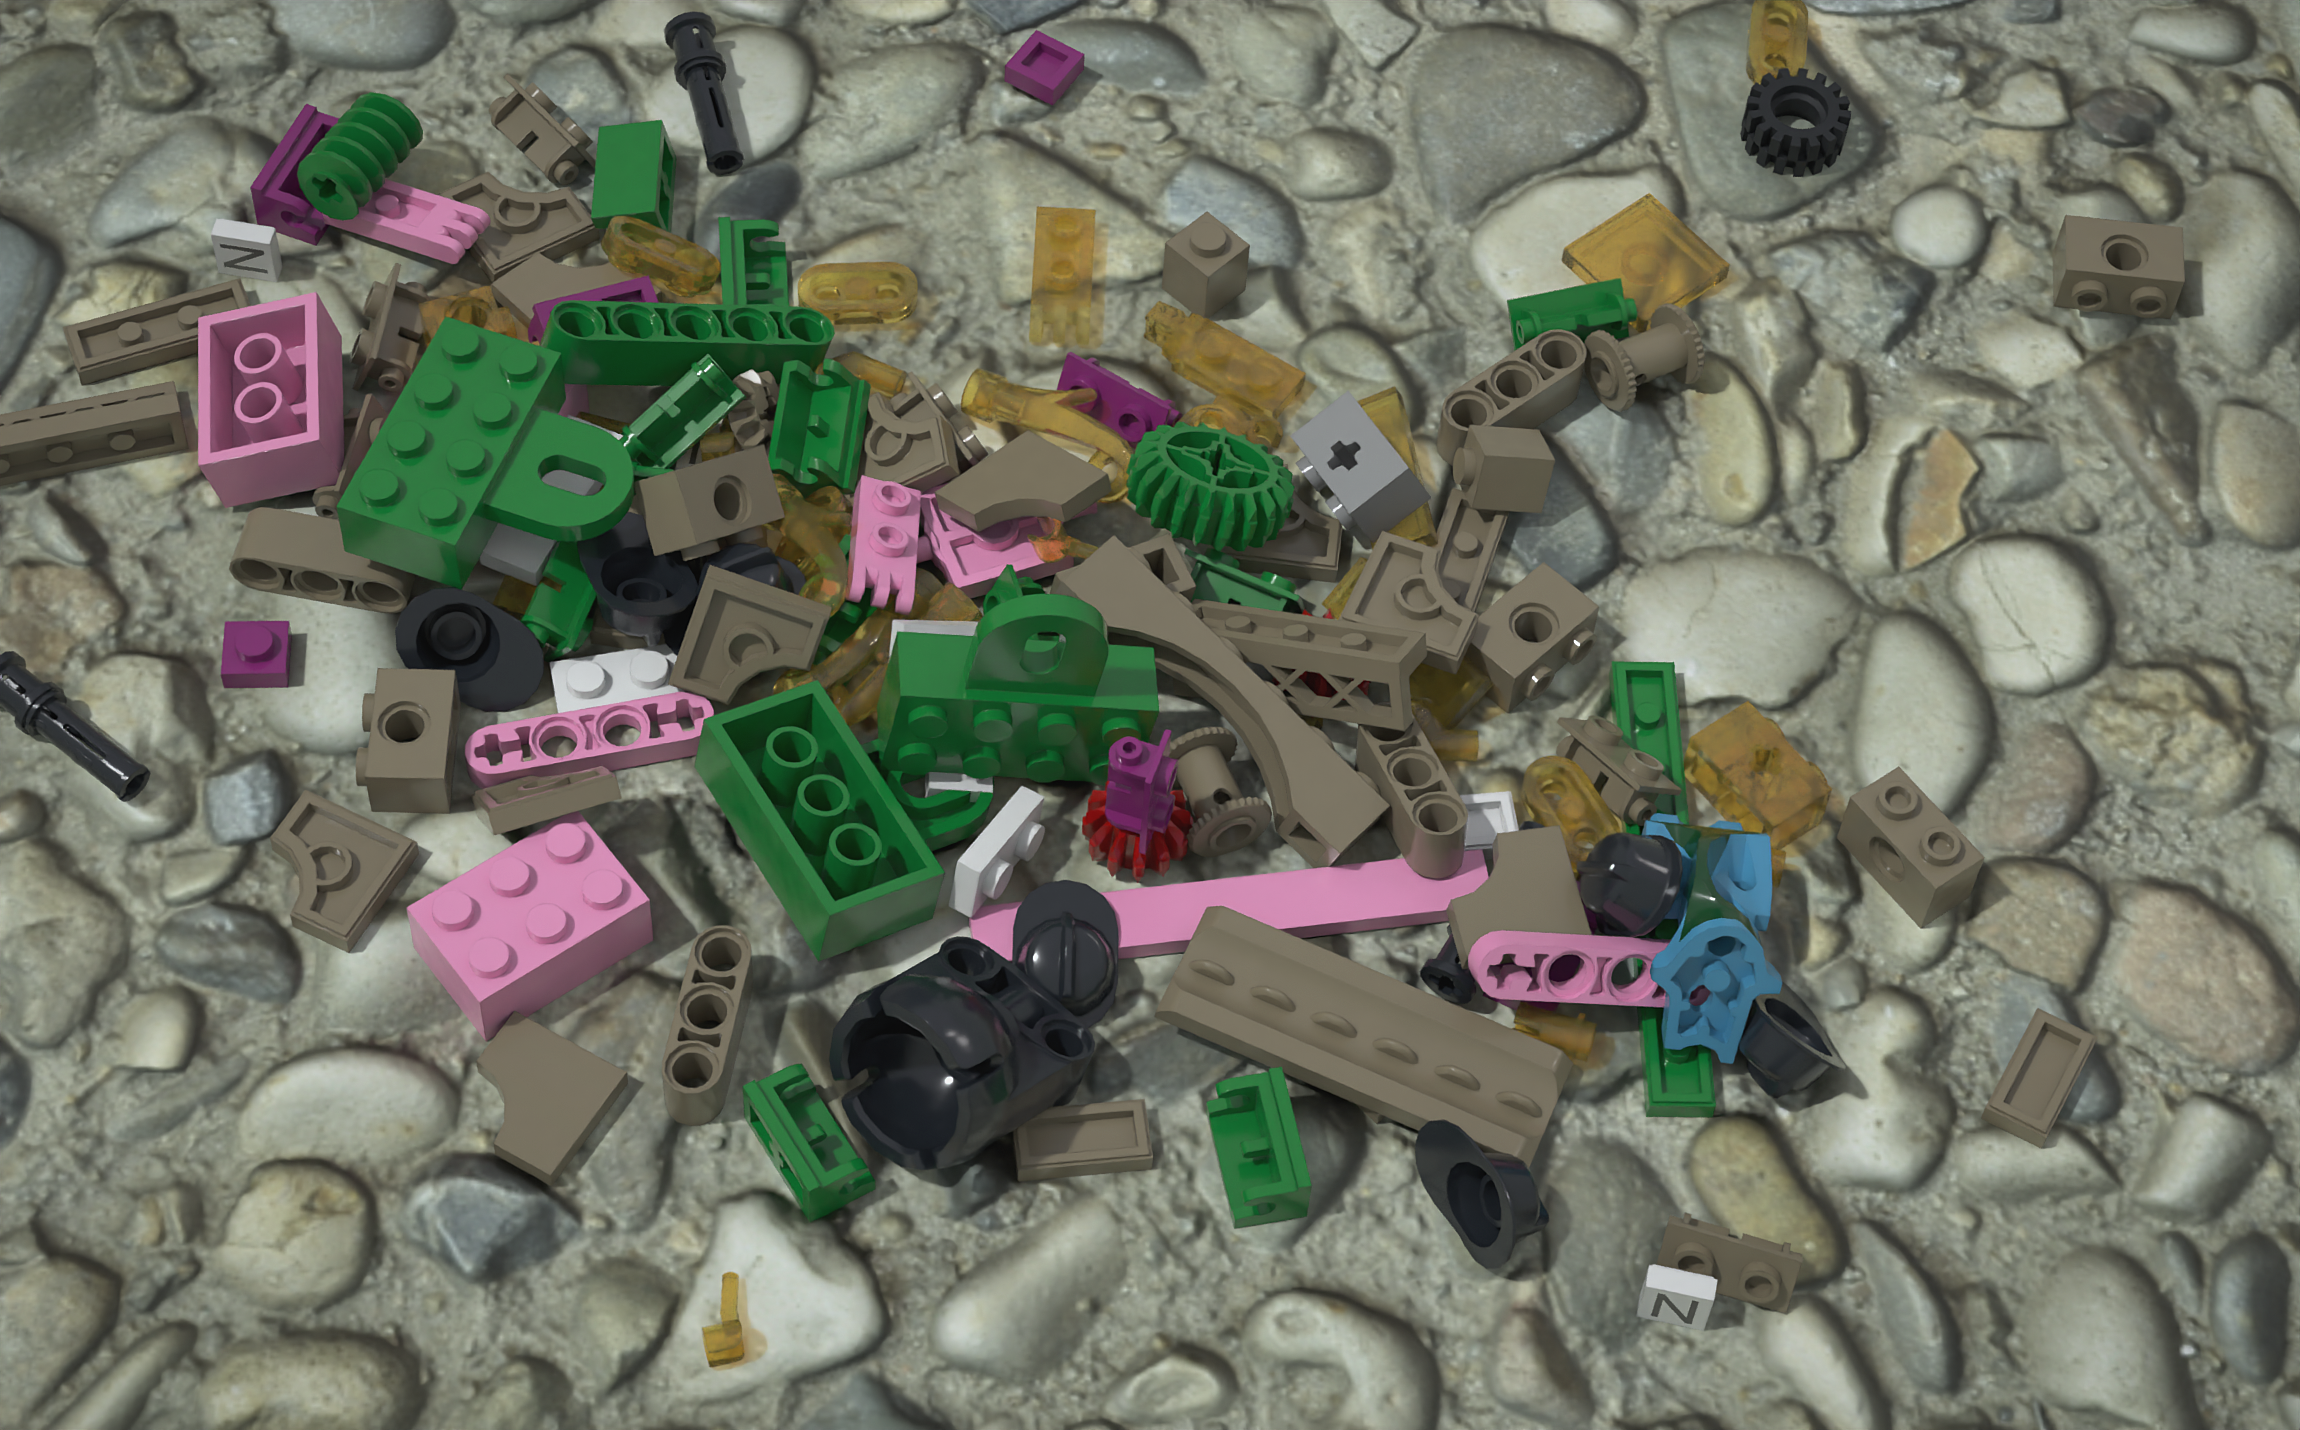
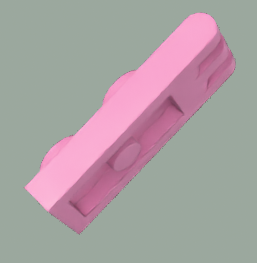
[322,179,491,264]
[846,475,921,616]

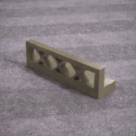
[0,381,189,486]
[1172,599,1427,731]

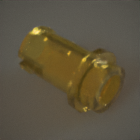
[1512,1001,1598,1063]

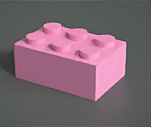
[198,292,344,508]
[406,811,653,1042]

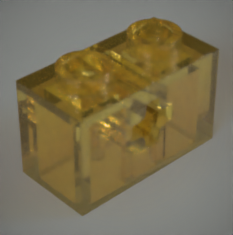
[1684,701,1832,855]

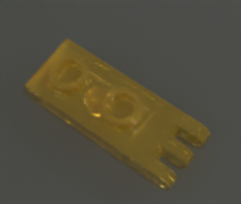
[1029,206,1096,345]

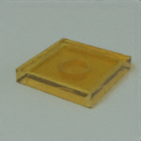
[1561,193,1730,333]

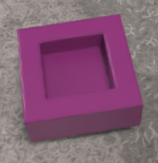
[1004,30,1085,106]
[221,621,292,688]

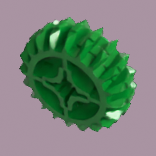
[1126,422,1295,552]

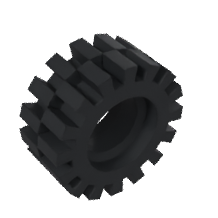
[1740,68,1851,177]

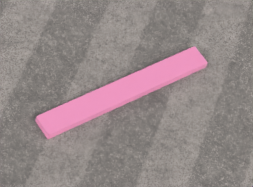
[968,849,1489,963]

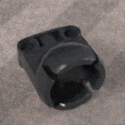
[829,936,1095,1170]

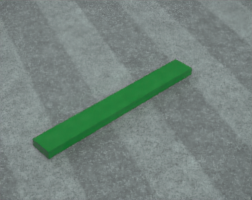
[1609,661,1716,1118]

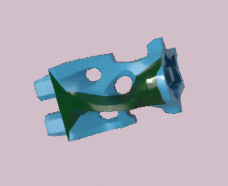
[1642,813,1782,1064]

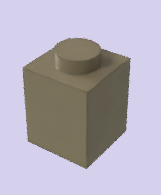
[1162,211,1250,322]
[1453,425,1555,513]

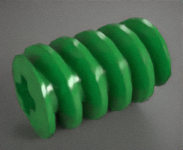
[297,92,423,221]

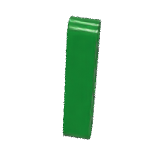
[539,300,835,386]

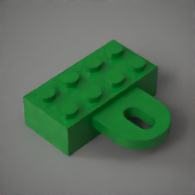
[336,316,635,589]
[877,594,1159,786]
[694,680,994,962]

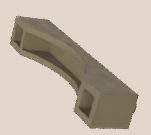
[1055,535,1390,868]

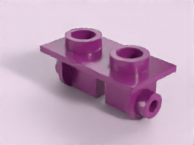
[1052,352,1183,450]
[1105,729,1179,854]

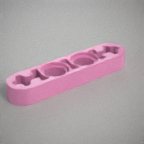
[465,692,714,789]
[1468,930,1710,1007]

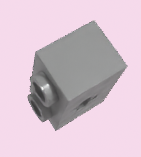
[1290,391,1431,543]

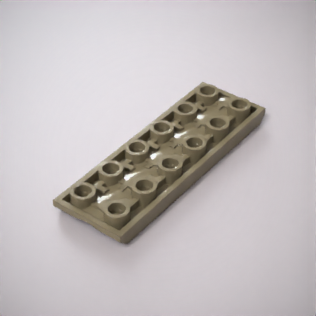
[1154,906,1573,1168]

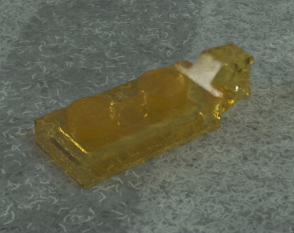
[1144,301,1306,426]

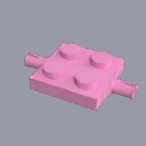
[916,483,1097,603]

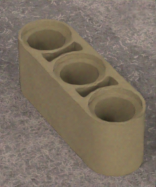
[1436,329,1587,466]
[229,507,417,614]
[1355,702,1468,879]
[662,925,753,1126]

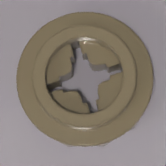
[727,369,780,457]

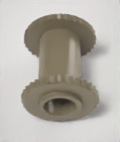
[1584,303,1705,412]
[1169,727,1272,857]

